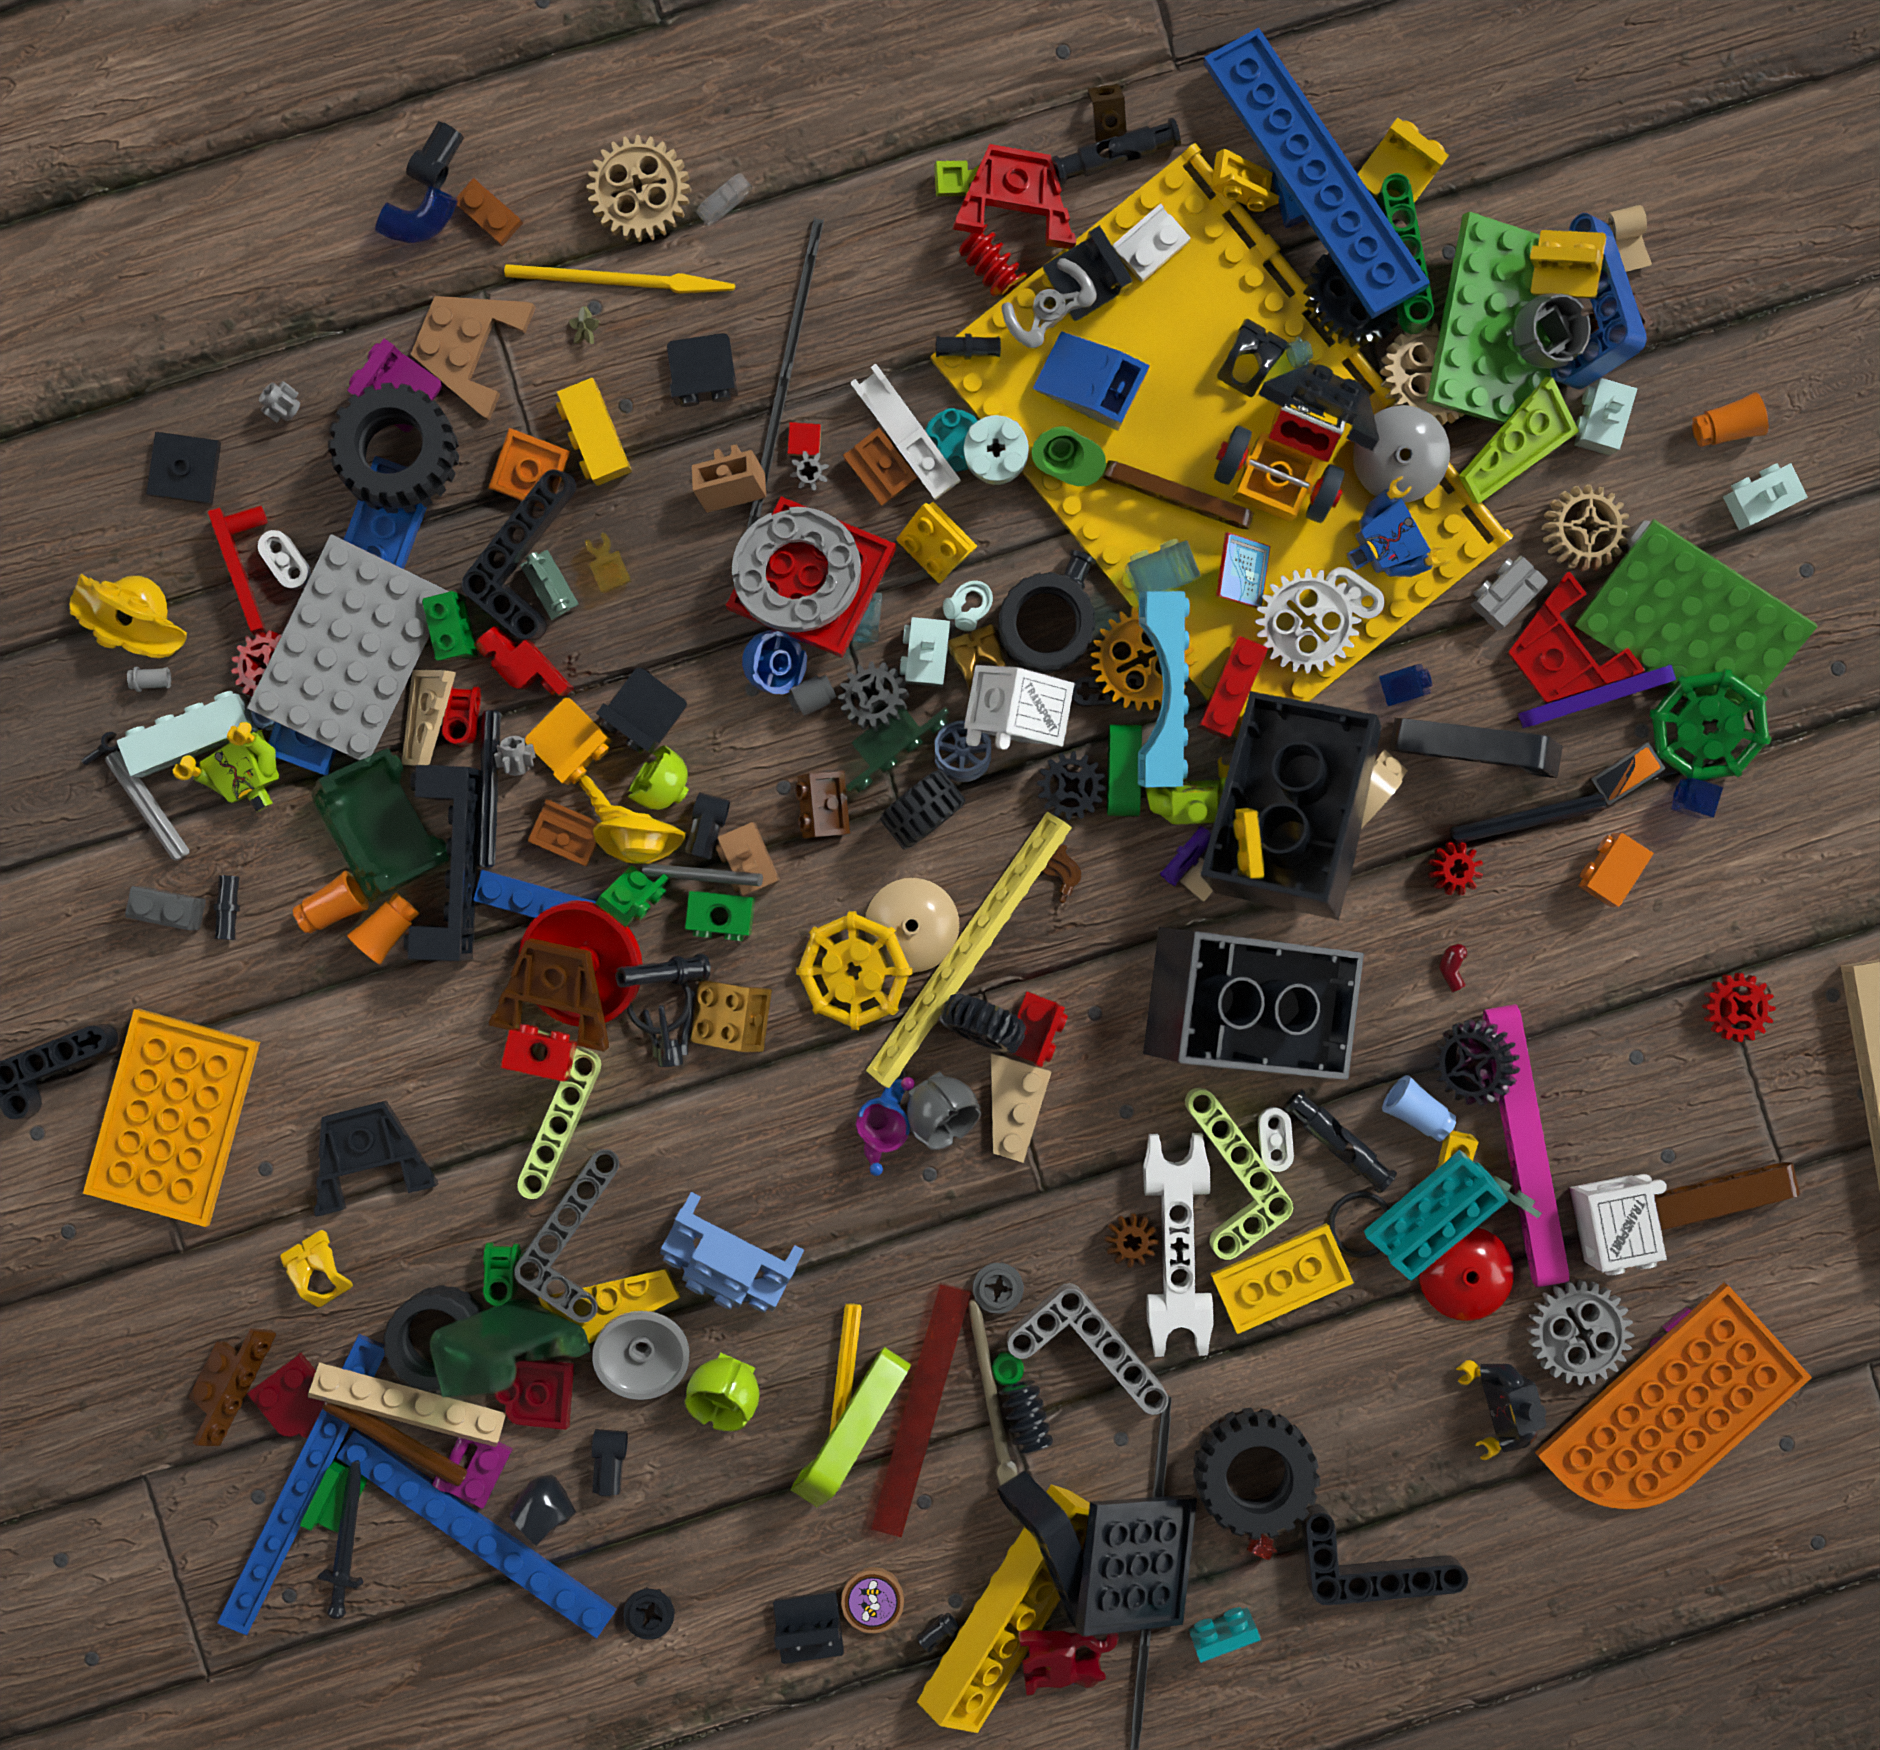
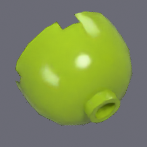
[628,745,689,810]

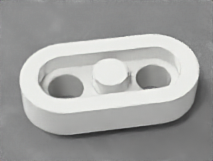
[258,530,311,590]
[1326,567,1384,618]
[1258,1107,1294,1172]

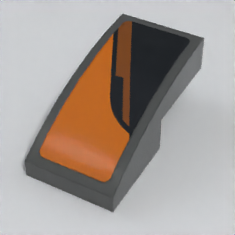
[1591,742,1665,805]

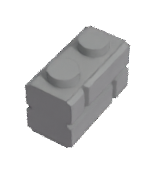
[1470,556,1548,631]

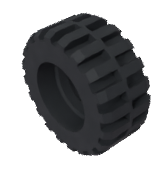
[328,382,459,514]
[1193,1407,1320,1540]

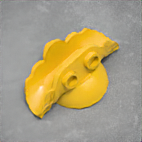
[69,574,187,658]

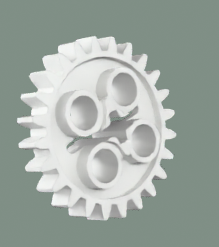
[1255,568,1361,673]

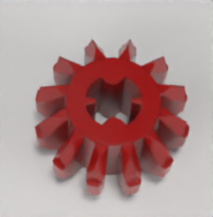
[1428,842,1483,895]

